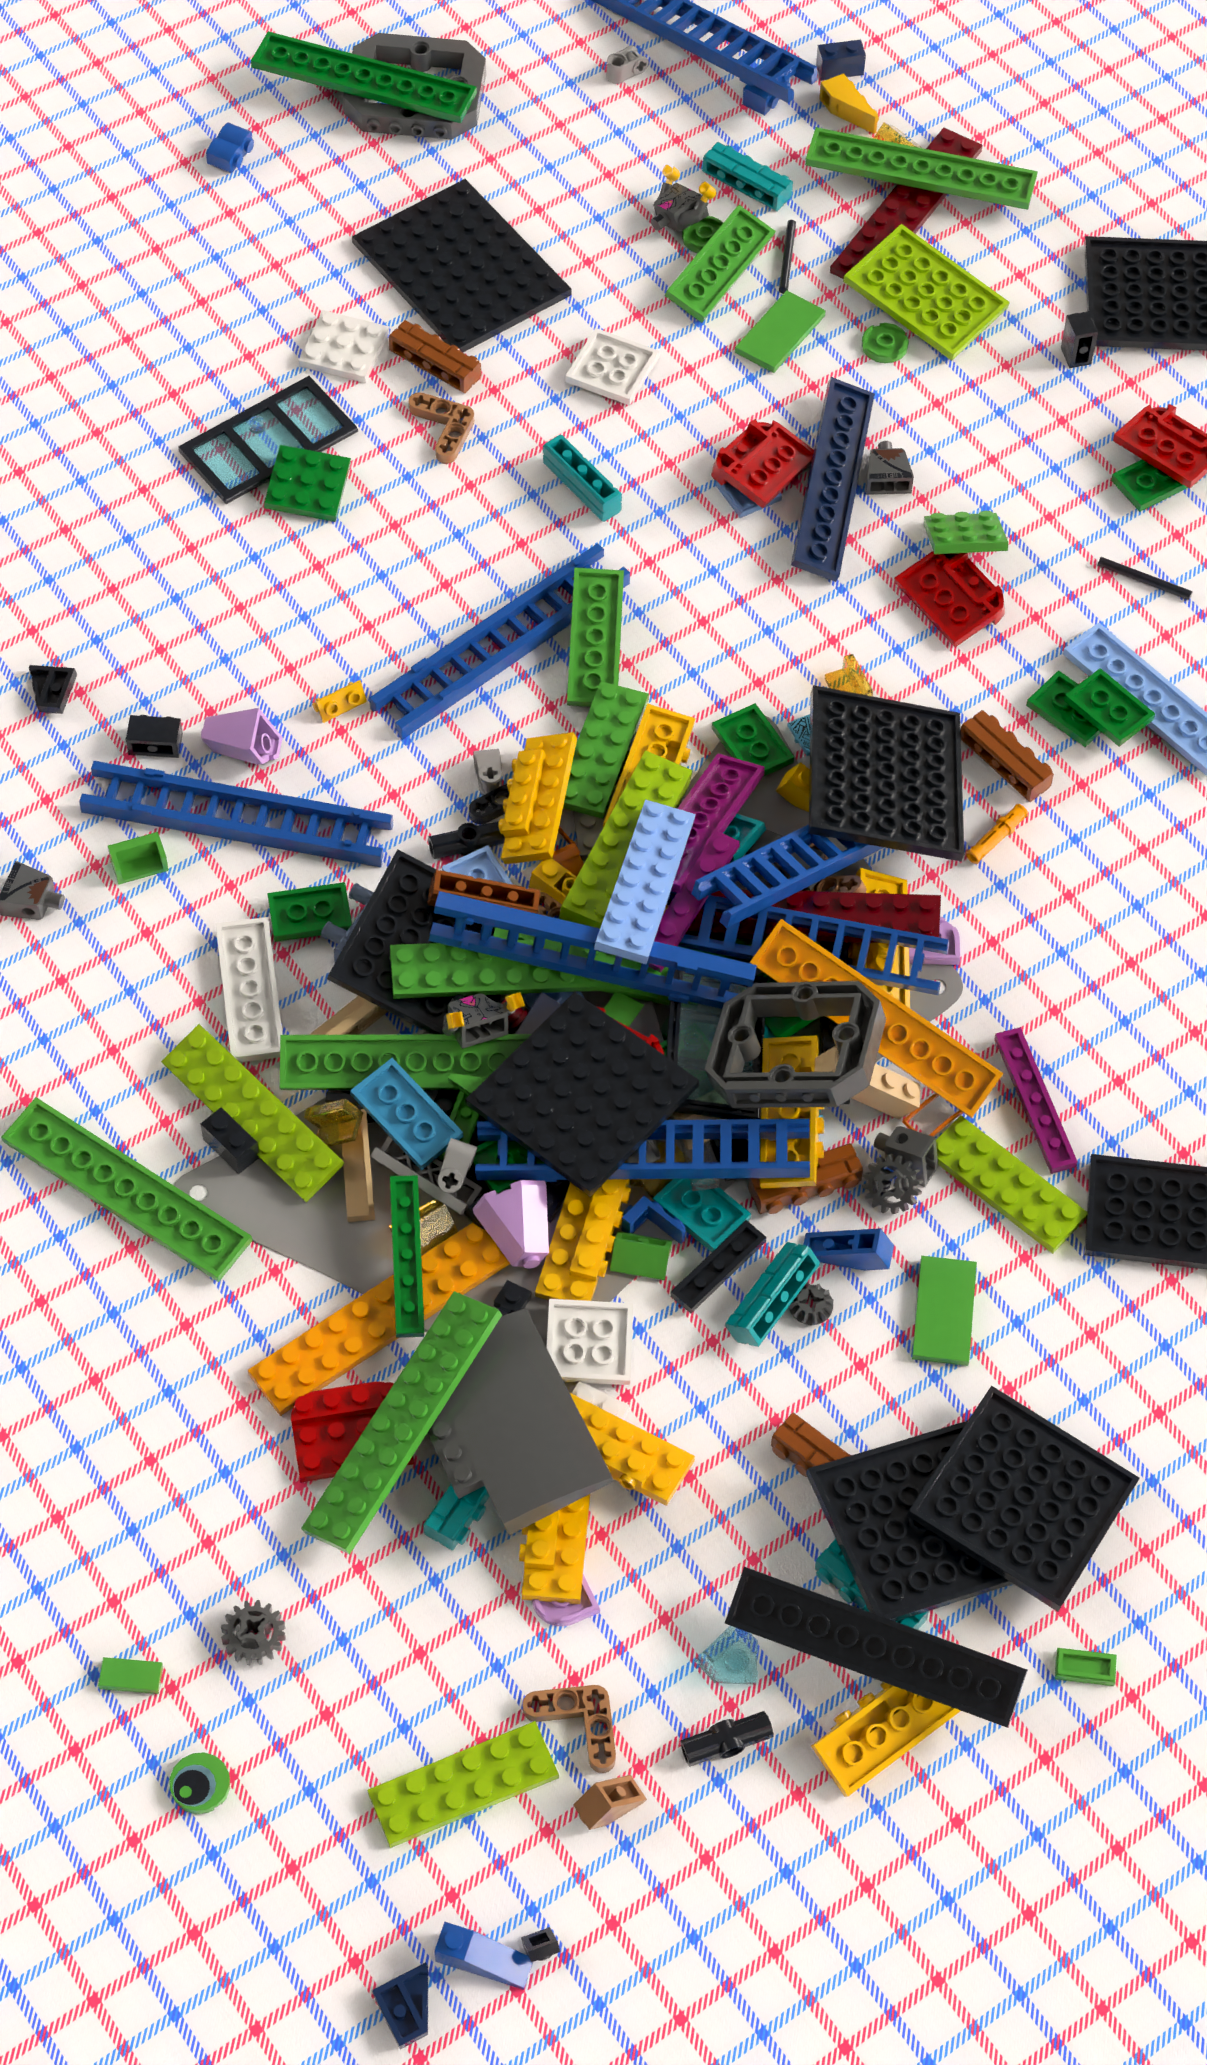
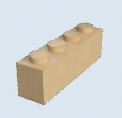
[814,1046,921,1119]

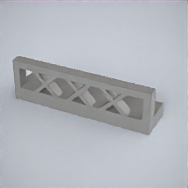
[370,1136,484,1217]

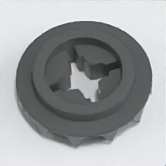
[789,1282,834,1325]

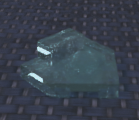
[694,1626,758,1685]

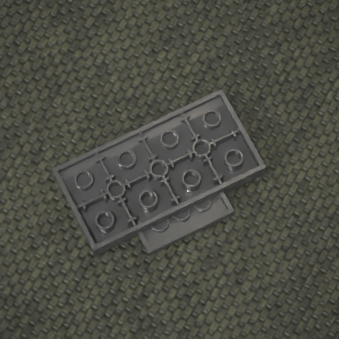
[428,1308,614,1536]

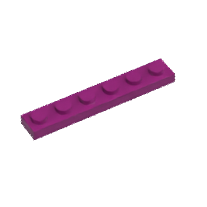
[648,830,740,973]
[994,1027,1078,1174]

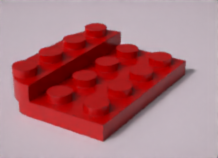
[1113,404,1207,489]
[711,419,814,509]
[894,551,1005,648]
[291,1381,414,1483]

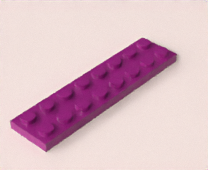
[671,753,765,893]

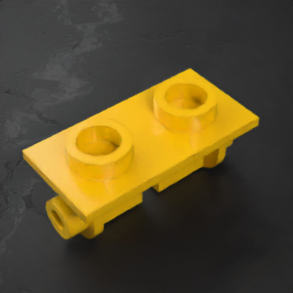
[312,680,367,723]

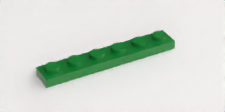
[390,1175,425,1338]

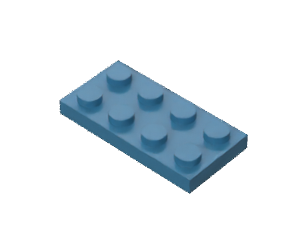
[350,1058,464,1170]

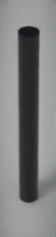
[779,220,796,294]
[1097,557,1193,600]

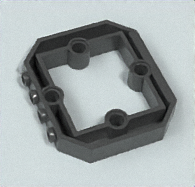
[343,33,486,140]
[705,981,886,1108]

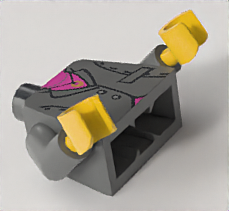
[651,165,716,232]
[442,992,525,1049]

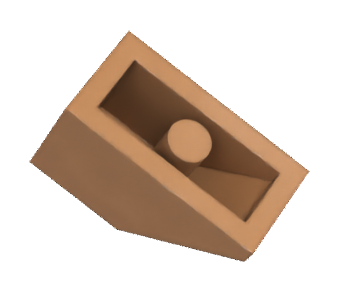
[573,1775,647,1830]

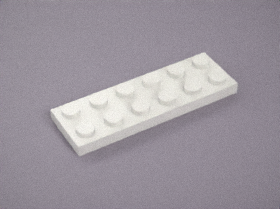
[215,917,283,1062]

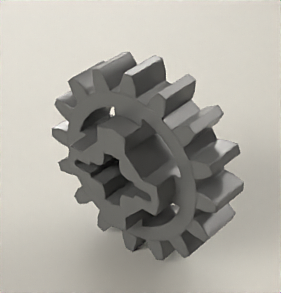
[862,1154,923,1214]
[221,1600,286,1666]

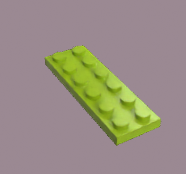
[936,1115,1087,1254]
[367,1721,559,1848]

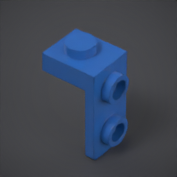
[621,1196,686,1244]

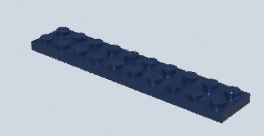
[791,377,875,582]

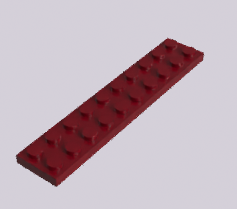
[830,127,983,279]
[685,889,941,943]

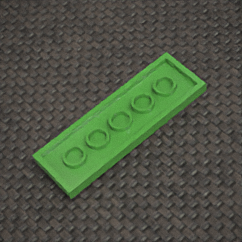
[664,205,776,323]
[567,567,624,707]
[563,681,649,819]

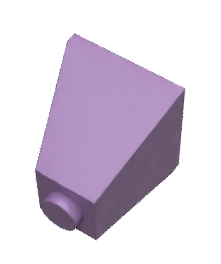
[201,708,283,765]
[472,1180,549,1269]

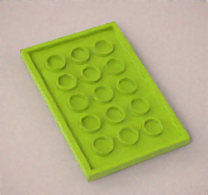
[843,224,1010,361]

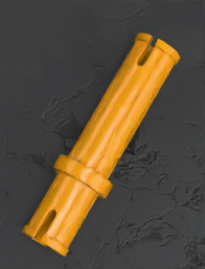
[966,804,1028,864]

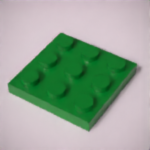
[264,445,351,522]

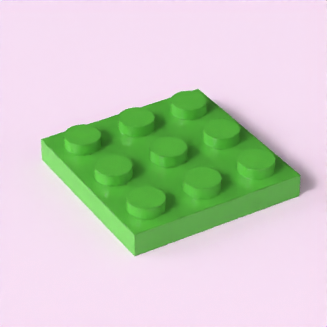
[924,511,1008,554]

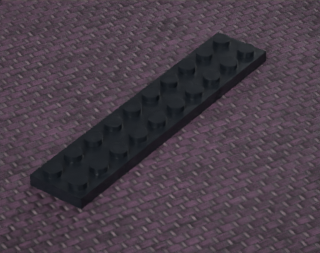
[725,1567,1028,1728]

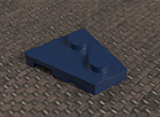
[372,1962,428,2049]

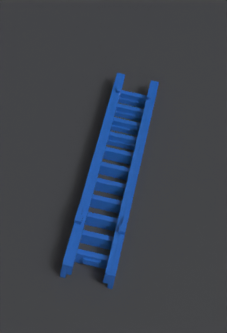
[591,0,817,103]
[369,543,630,740]
[79,761,394,867]
[691,824,884,928]
[429,891,757,1009]
[667,892,949,995]
[475,1119,810,1182]

